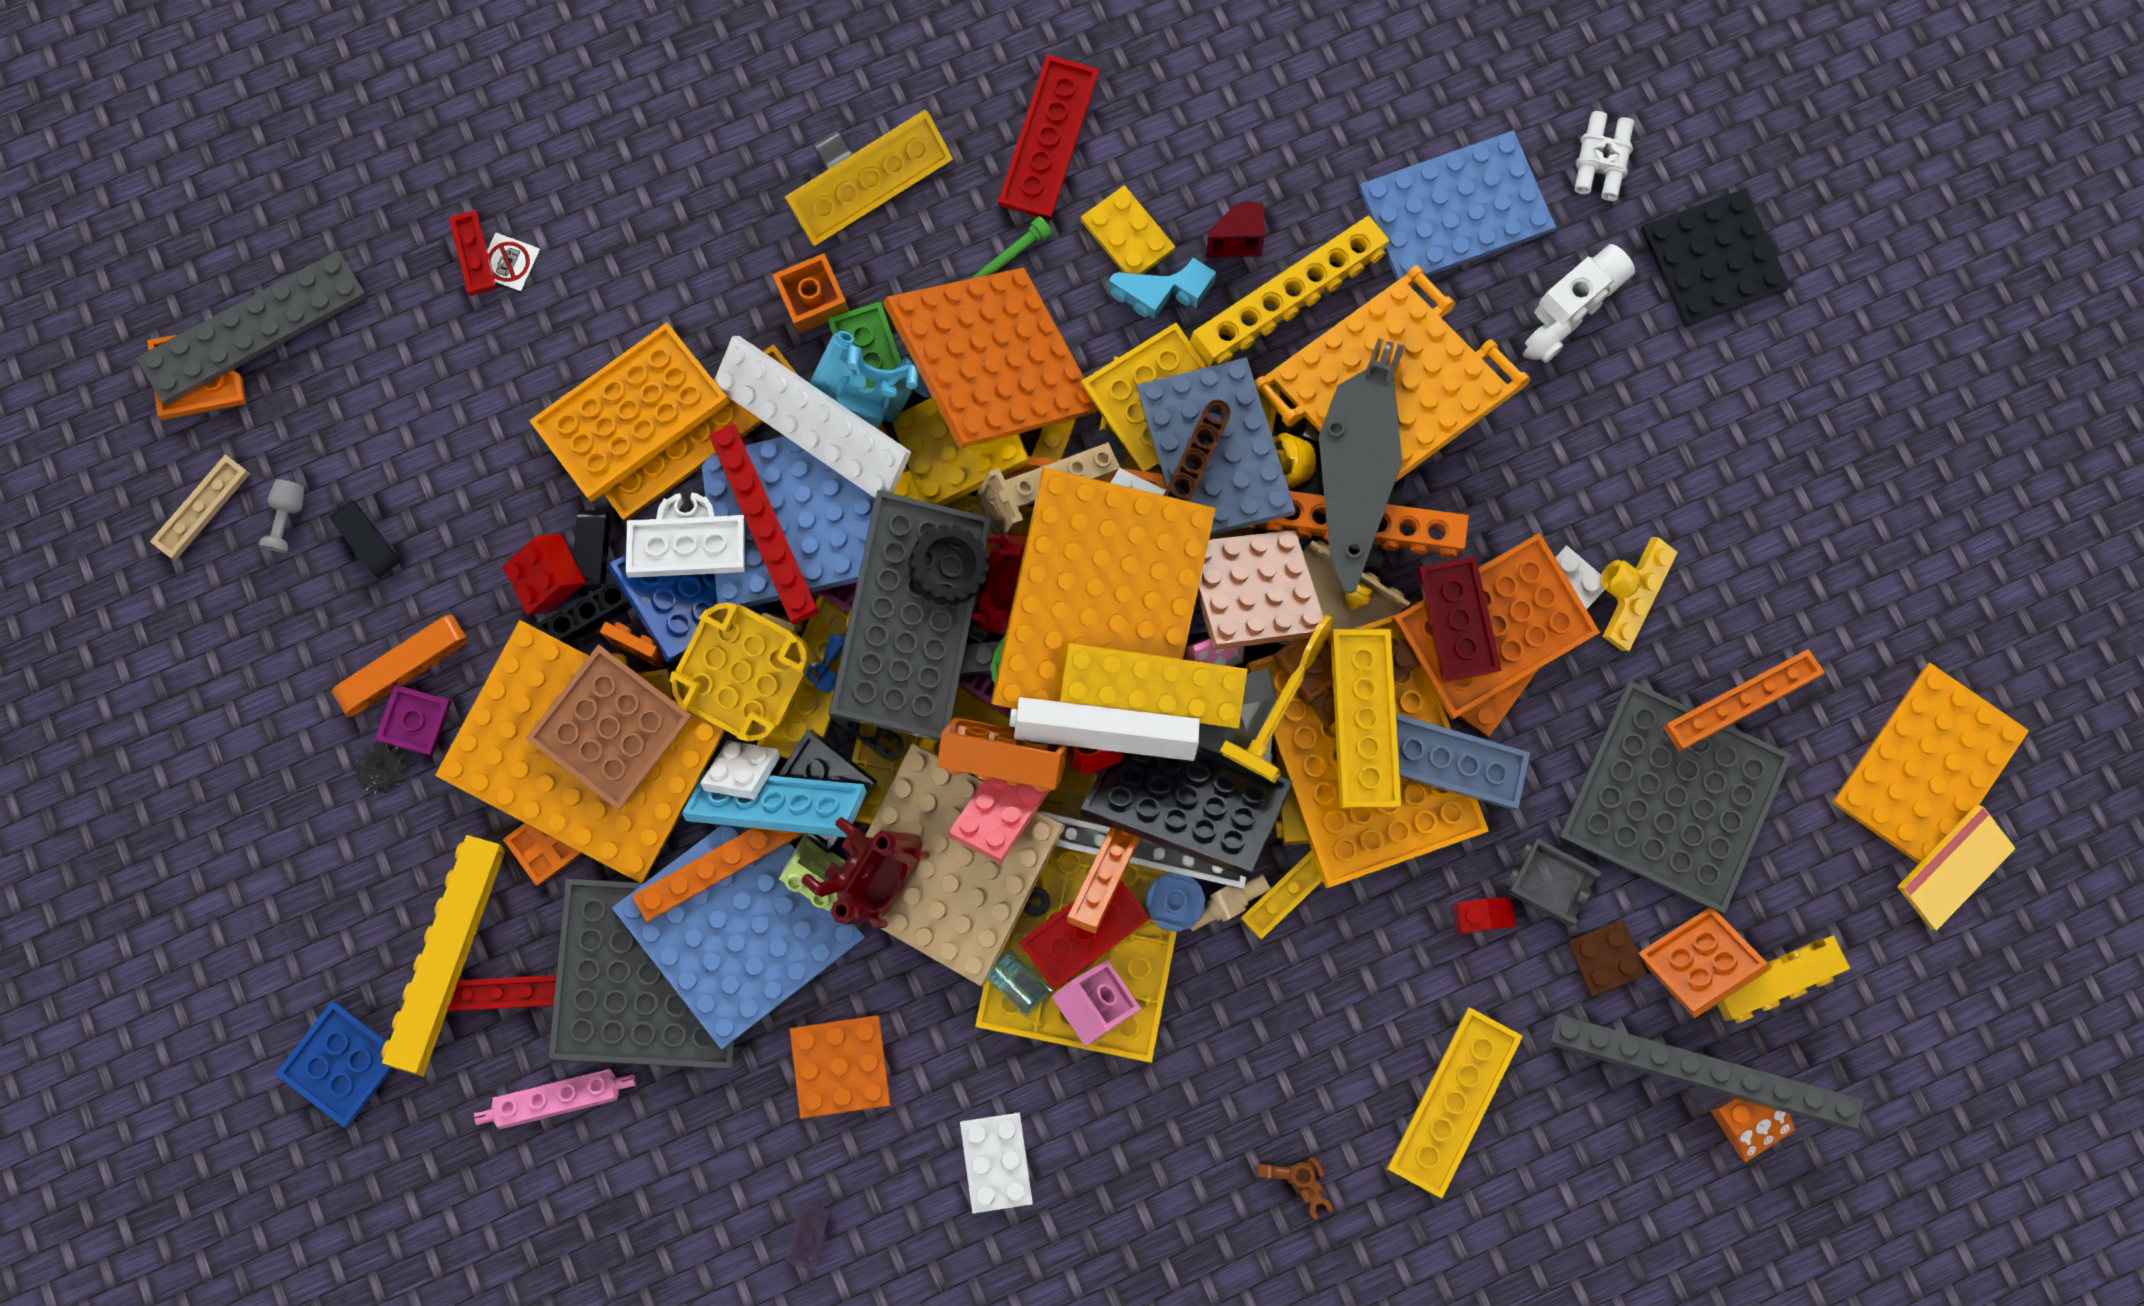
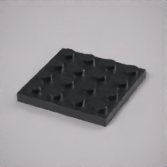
[1640,188,1791,327]

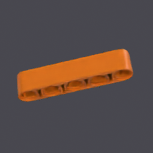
[331,615,468,717]

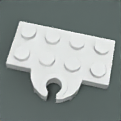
[626,493,745,578]

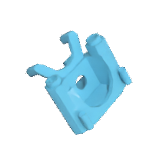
[810,331,921,429]

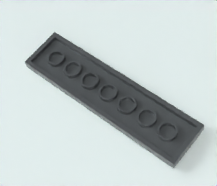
[136,250,368,406]

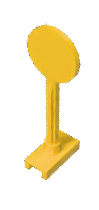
[1220,614,1334,783]

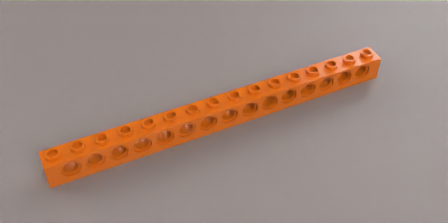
[1005,456,1469,558]

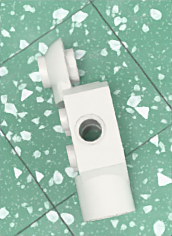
[1522,244,1635,363]

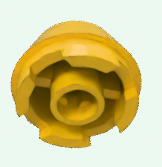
[1272,433,1316,490]

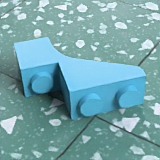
[1109,258,1216,320]

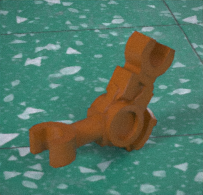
[1256,1157,1333,1220]

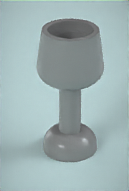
[258,479,304,553]

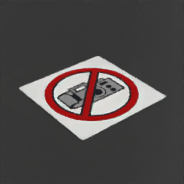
[488,233,540,291]

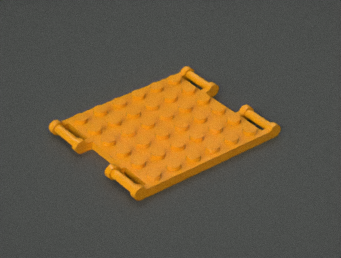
[1254,265,1531,482]

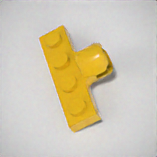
[1600,537,1678,651]

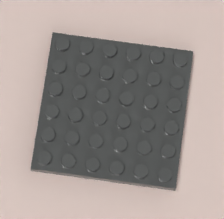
[1558,680,1792,915]
[548,878,734,1069]

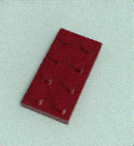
[1417,556,1502,683]

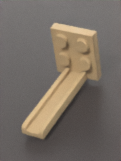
[976,442,1120,535]

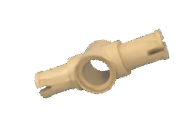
[1191,874,1271,931]

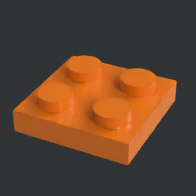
[600,622,666,669]

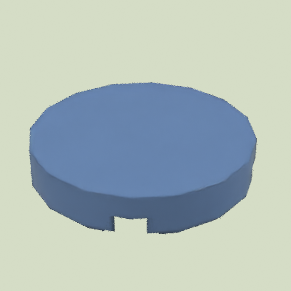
[1146,872,1205,932]

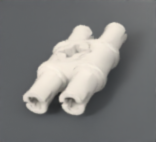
[1574,111,1634,201]

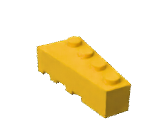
[1717,935,1850,1024]

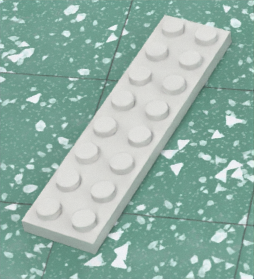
[714,336,912,498]

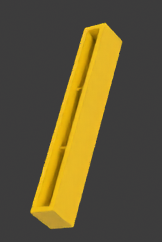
[381,835,506,1077]

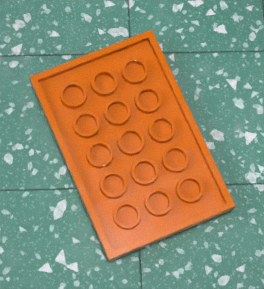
[1391,533,1600,720]

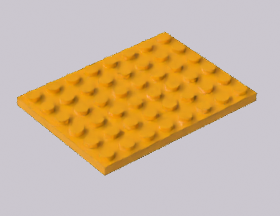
[991,468,1216,709]
[1246,614,1489,888]
[435,620,725,883]

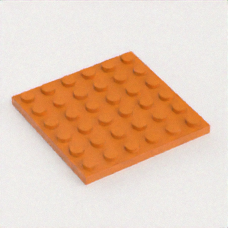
[883,267,1098,449]

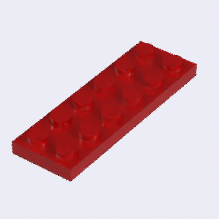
[998,55,1099,221]

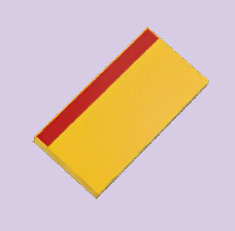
[1897,805,2016,931]

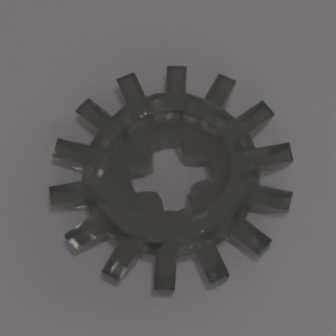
[355,743,408,794]

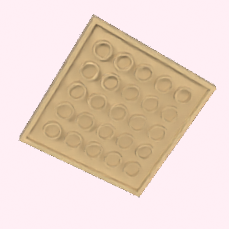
[865,743,1066,986]

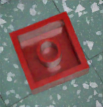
[502,534,586,615]

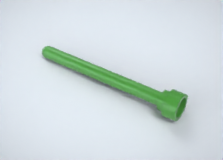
[970,216,1053,279]

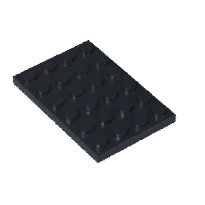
[1080,747,1292,879]

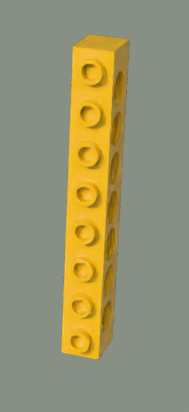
[1190,215,1389,367]

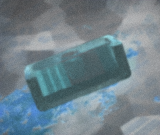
[988,949,1051,1017]

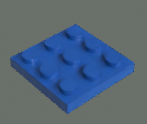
[275,1001,393,1128]

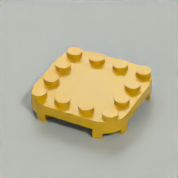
[669,602,811,741]

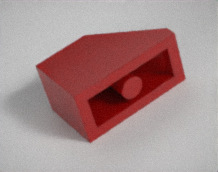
[1452,897,1516,936]

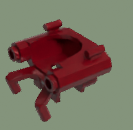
[971,532,1028,636]
[801,817,930,928]

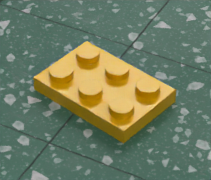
[1081,185,1176,275]

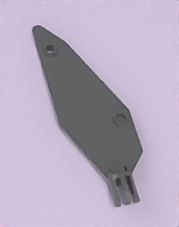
[1319,338,1405,593]

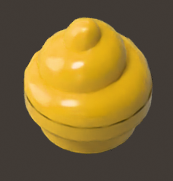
[1344,582,1373,611]

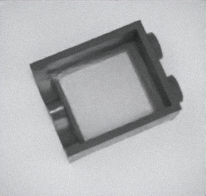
[1505,838,1601,927]

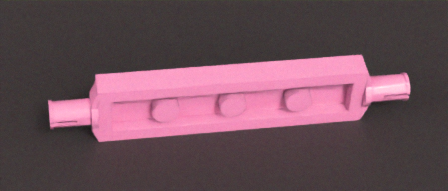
[474,1069,636,1129]

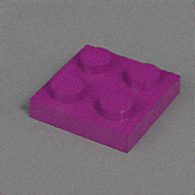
[375,685,452,757]

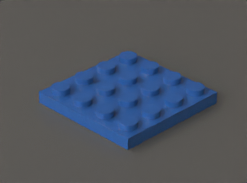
[608,555,768,663]

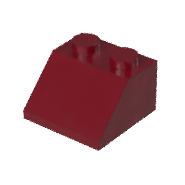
[1206,201,1265,258]

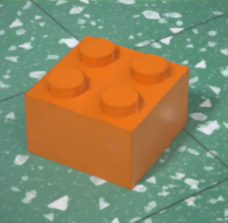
[772,253,849,335]

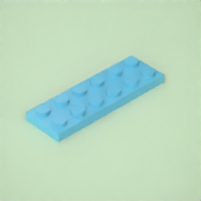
[682,770,867,837]

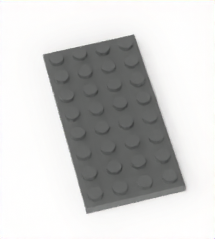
[828,490,991,741]

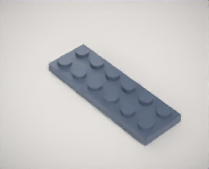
[1396,714,1530,810]

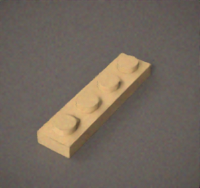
[150,454,250,561]

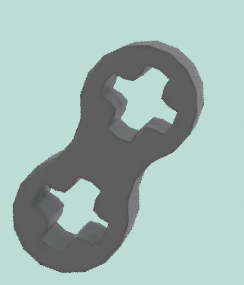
[813,131,852,170]

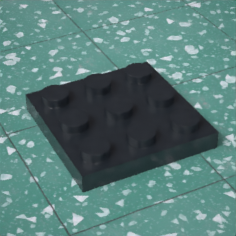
[778,729,878,854]

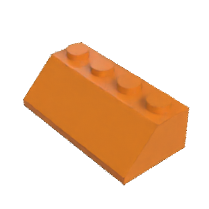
[937,717,1070,792]

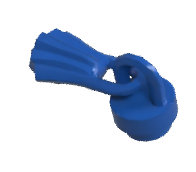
[806,635,845,693]

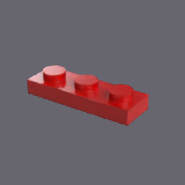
[449,210,497,296]

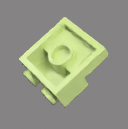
[779,834,846,911]

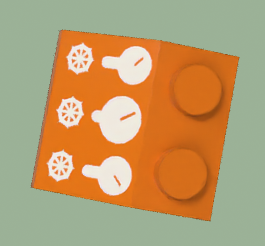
[1710,1097,1795,1163]

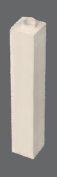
[1009,697,1200,761]

